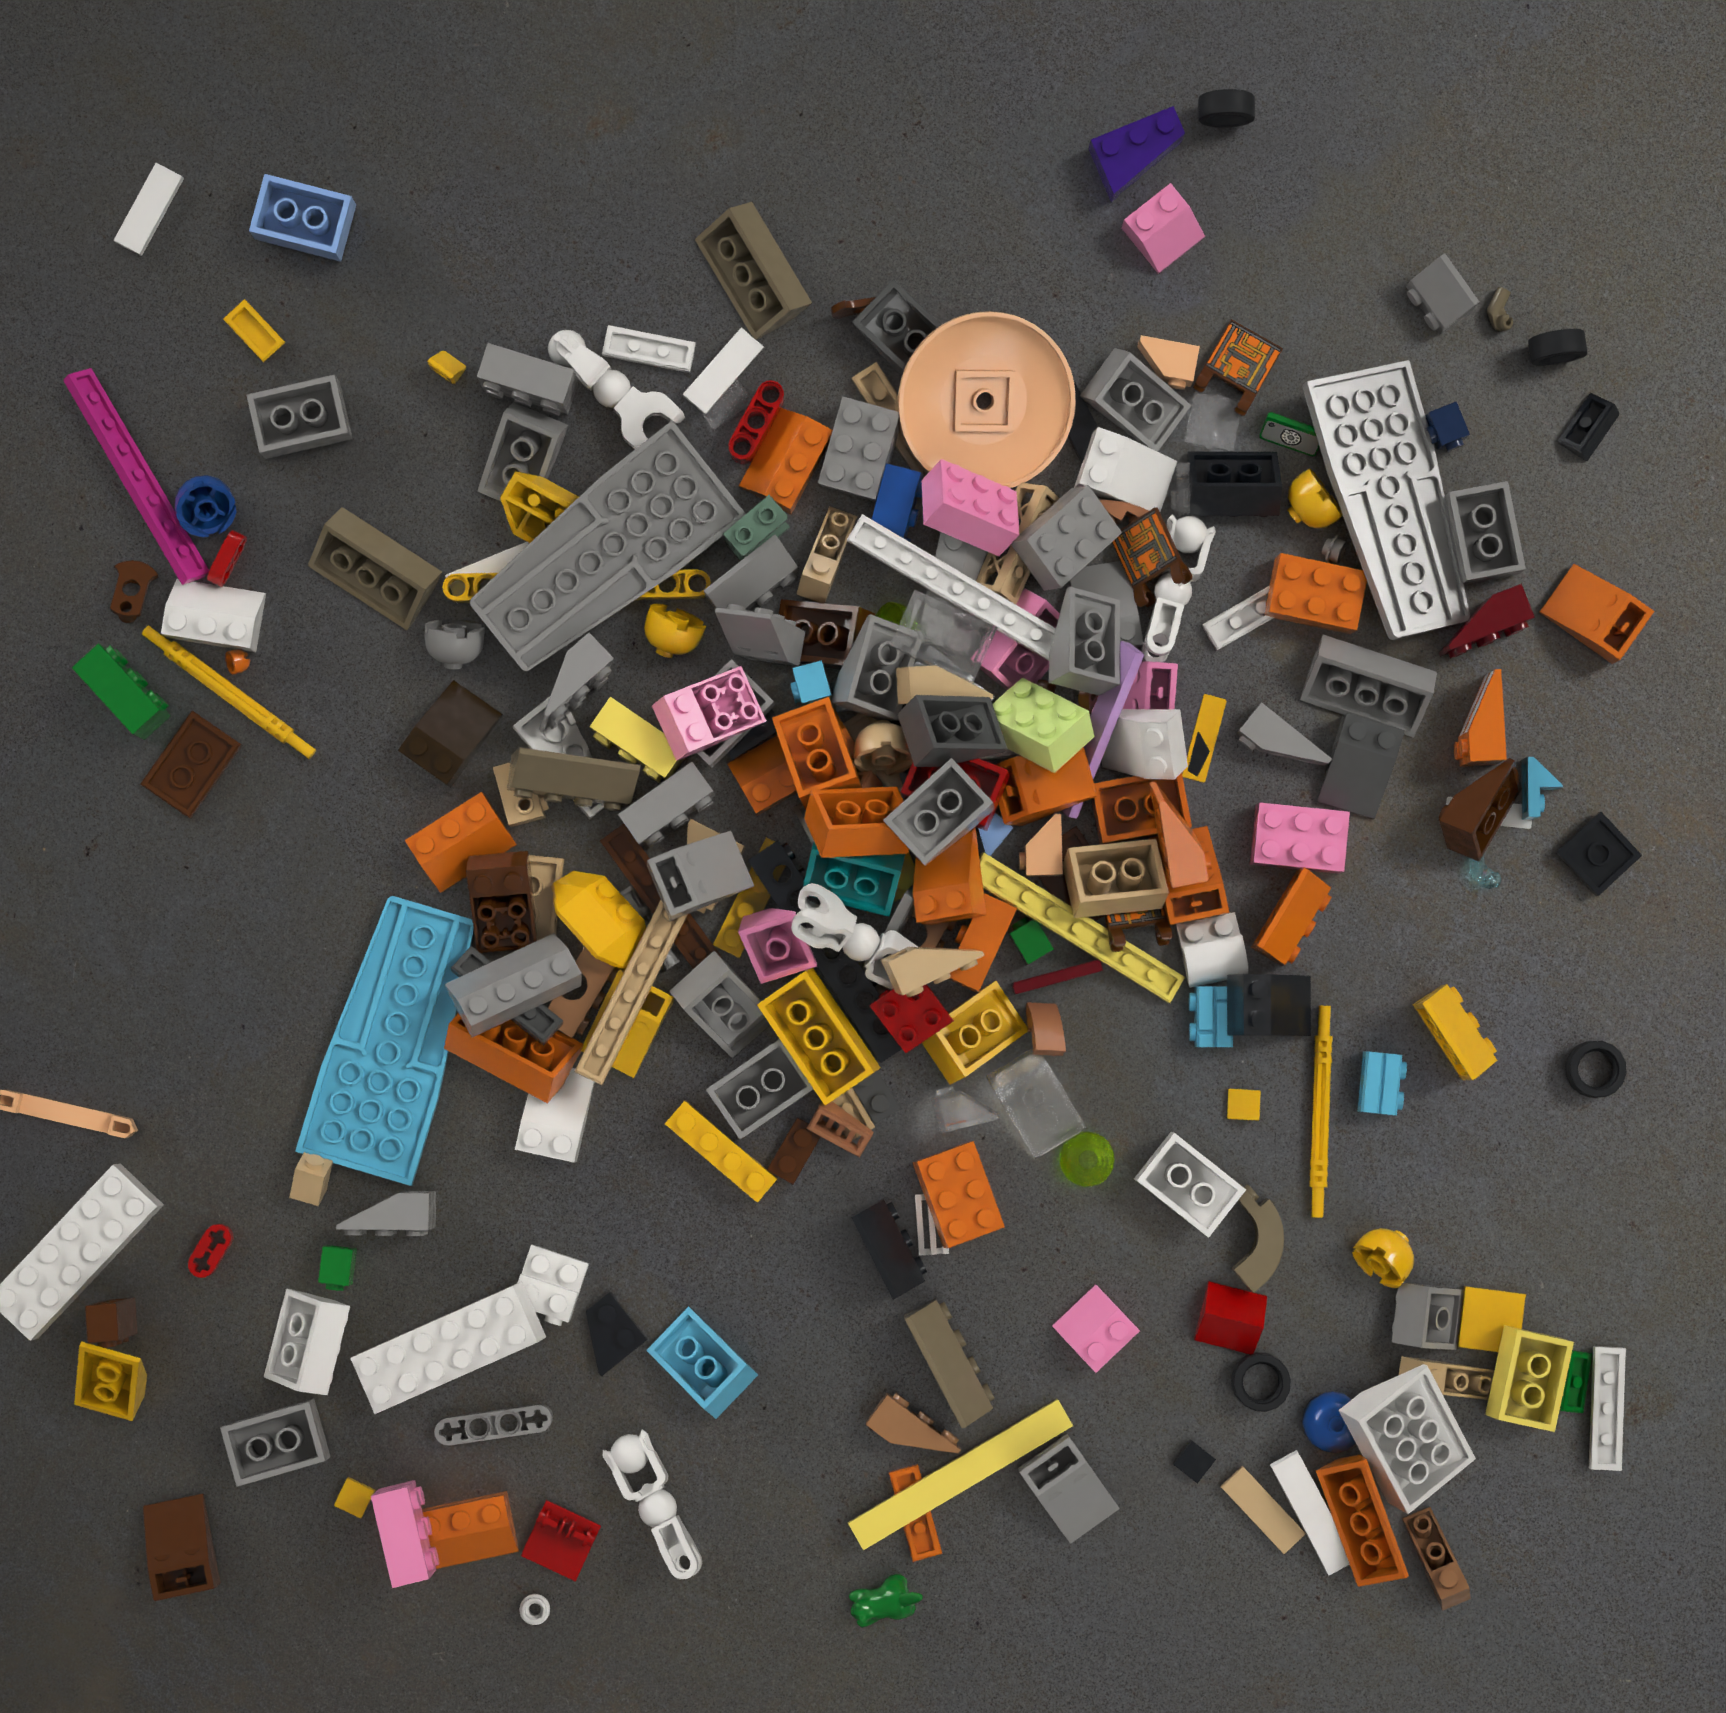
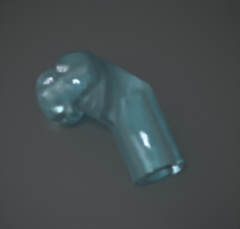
[1469,853,1502,889]

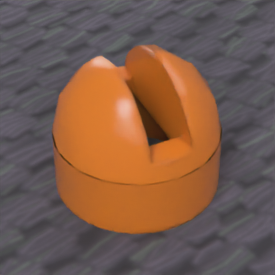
[225,649,250,675]

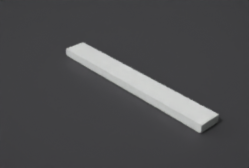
[847,514,1056,661]

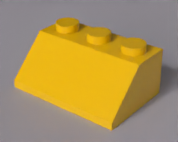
[1412,984,1498,1080]

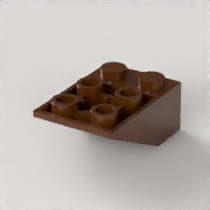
[466,851,537,953]
[143,1493,221,1601]

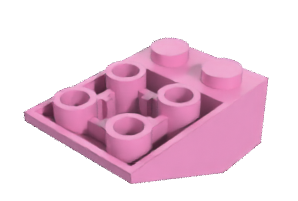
[1092,661,1178,711]
[652,666,766,761]

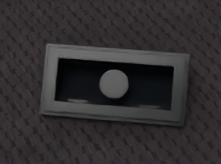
[1557,393,1619,461]

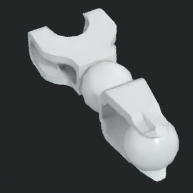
[548,330,685,450]
[1141,514,1216,663]
[791,883,918,989]
[603,1429,702,1579]

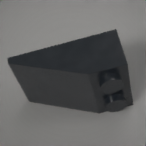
[1227,974,1311,1036]

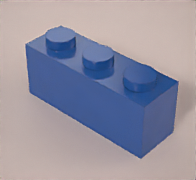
[871,463,923,543]

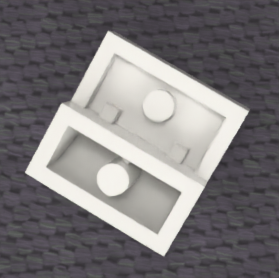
[1176,912,1248,988]

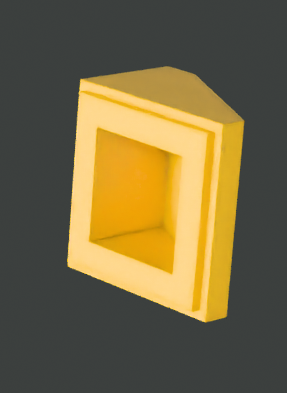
[427,351,466,384]
[1227,1089,1261,1121]

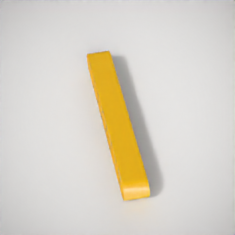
[442,569,711,603]

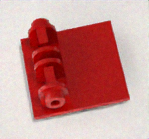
[869,984,954,1054]
[521,1500,601,1582]

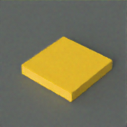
[1457,1286,1526,1352]

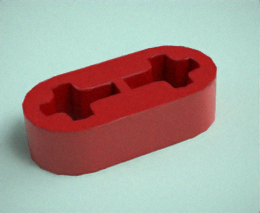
[207,530,247,587]
[188,1224,233,1278]

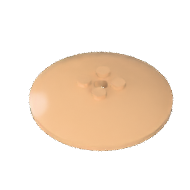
[898,311,1076,488]

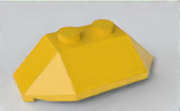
[500,471,579,543]
[551,871,646,972]

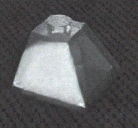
[931,1086,1000,1134]

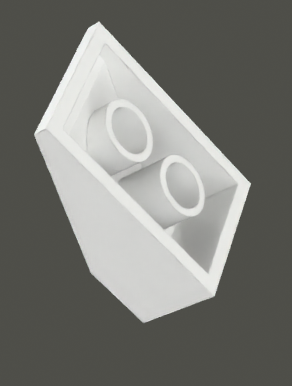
[1074,427,1177,512]
[1102,709,1188,780]
[515,1068,595,1162]
[1134,1132,1246,1238]

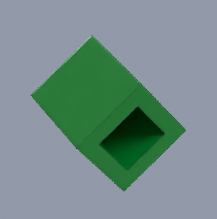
[1008,917,1054,965]
[318,1245,357,1291]

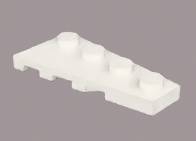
[513,697,604,820]

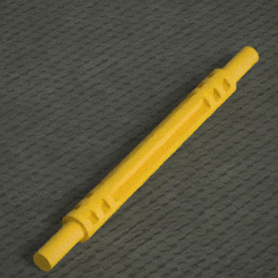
[142,625,316,759]
[1309,1005,1333,1218]

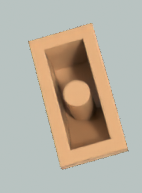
[1138,335,1200,390]
[1019,814,1063,877]

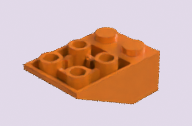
[1539,564,1655,664]
[995,747,1098,826]
[1148,826,1230,926]

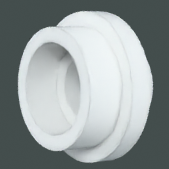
[519,1594,550,1625]

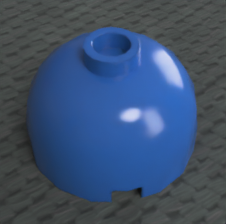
[175,475,236,537]
[1302,1391,1356,1453]

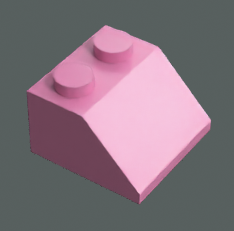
[1121,183,1205,274]
[738,908,817,984]
[1052,1284,1140,1373]

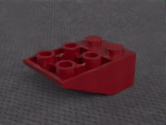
[1439,584,1535,659]

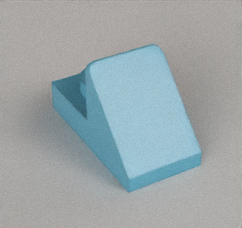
[1521,757,1563,820]

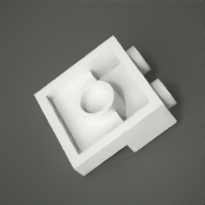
[517,1244,589,1326]

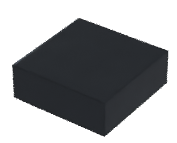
[1173,1440,1216,1484]

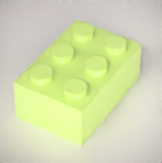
[992,677,1095,773]

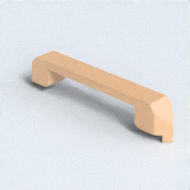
[0,1090,138,1138]

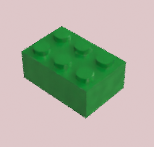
[72,643,171,740]

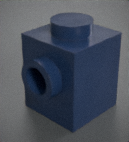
[1426,401,1470,452]

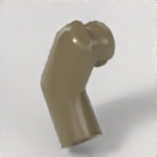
[1487,287,1513,332]

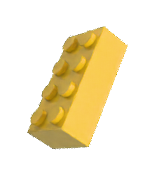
[757,968,881,1105]

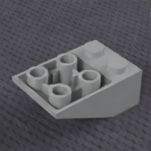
[715,604,805,666]
[539,632,614,732]
[647,830,754,921]
[336,1191,436,1236]
[1018,1433,1120,1544]

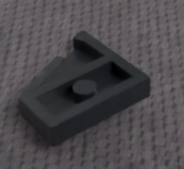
[586,1292,648,1377]

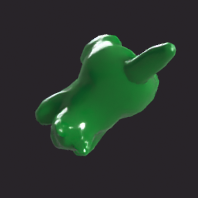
[849,1574,923,1628]

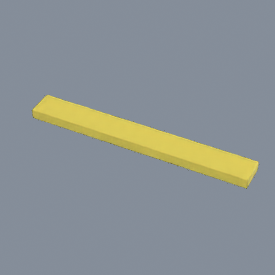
[979,852,1185,1003]
[847,1399,1073,1550]

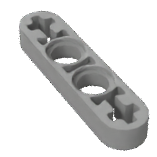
[434,1404,553,1446]

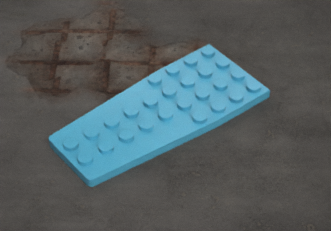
[295,896,474,1186]

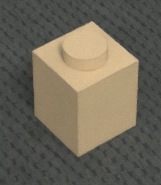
[289,1152,333,1206]

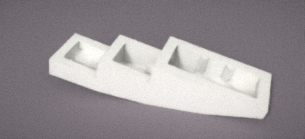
[1270,1450,1350,1575]

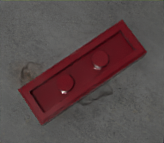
[1011,960,1103,995]

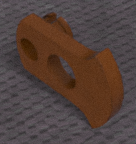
[831,297,876,319]
[110,560,159,623]

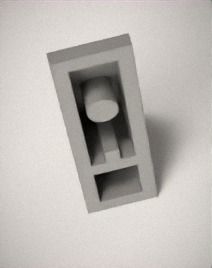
[1236,702,1332,766]

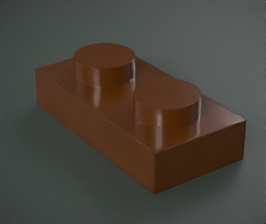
[767,1117,821,1185]

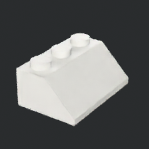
[161,579,266,652]
[264,1288,350,1395]

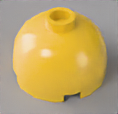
[1287,468,1343,529]
[644,603,706,658]
[1352,1228,1414,1288]

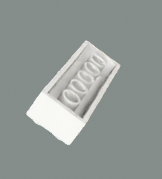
[0,1164,164,1341]
[350,1281,546,1414]

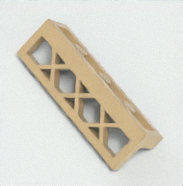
[976,483,1060,605]

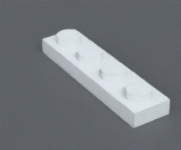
[1589,1346,1626,1471]

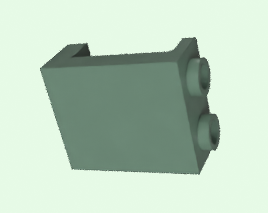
[723,495,790,561]

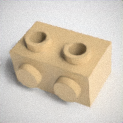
[493,763,549,827]

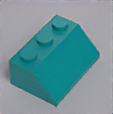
[803,842,905,917]

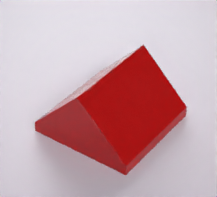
[1194,1281,1267,1355]

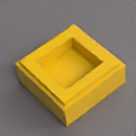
[334,1477,375,1519]

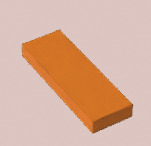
[889,1464,942,1562]

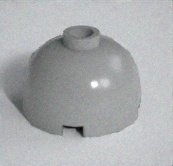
[424,619,485,669]

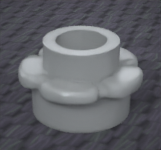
[1322,535,1347,564]

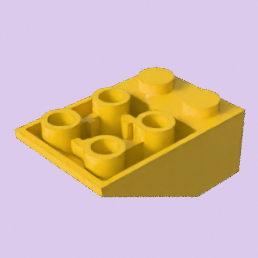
[581,969,675,1078]

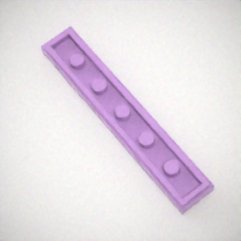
[1062,641,1144,819]

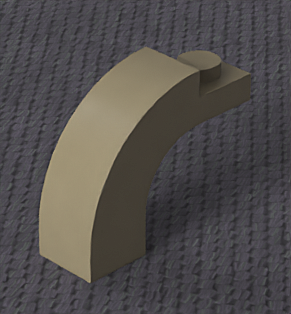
[1231,1183,1284,1293]

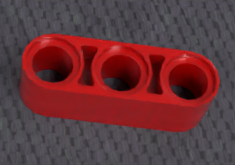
[728,380,785,464]

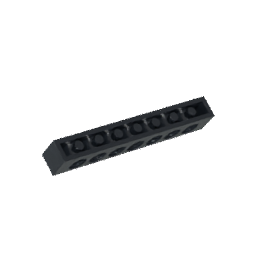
[748,840,902,1063]

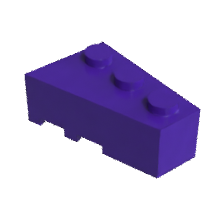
[1089,106,1185,203]

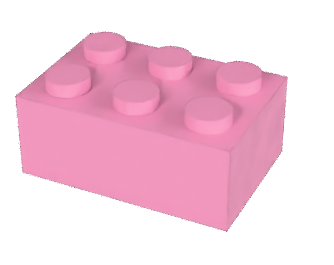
[922,459,1019,556]
[1250,803,1350,874]
[371,1480,439,1588]

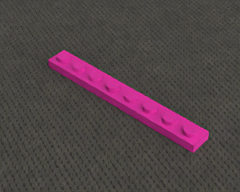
[63,368,209,585]

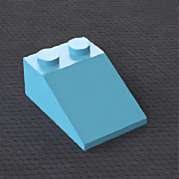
[646,1306,758,1419]

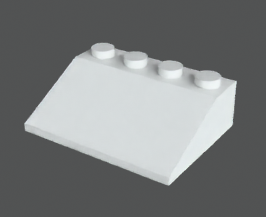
[1338,1364,1476,1514]

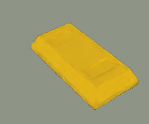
[223,299,286,363]

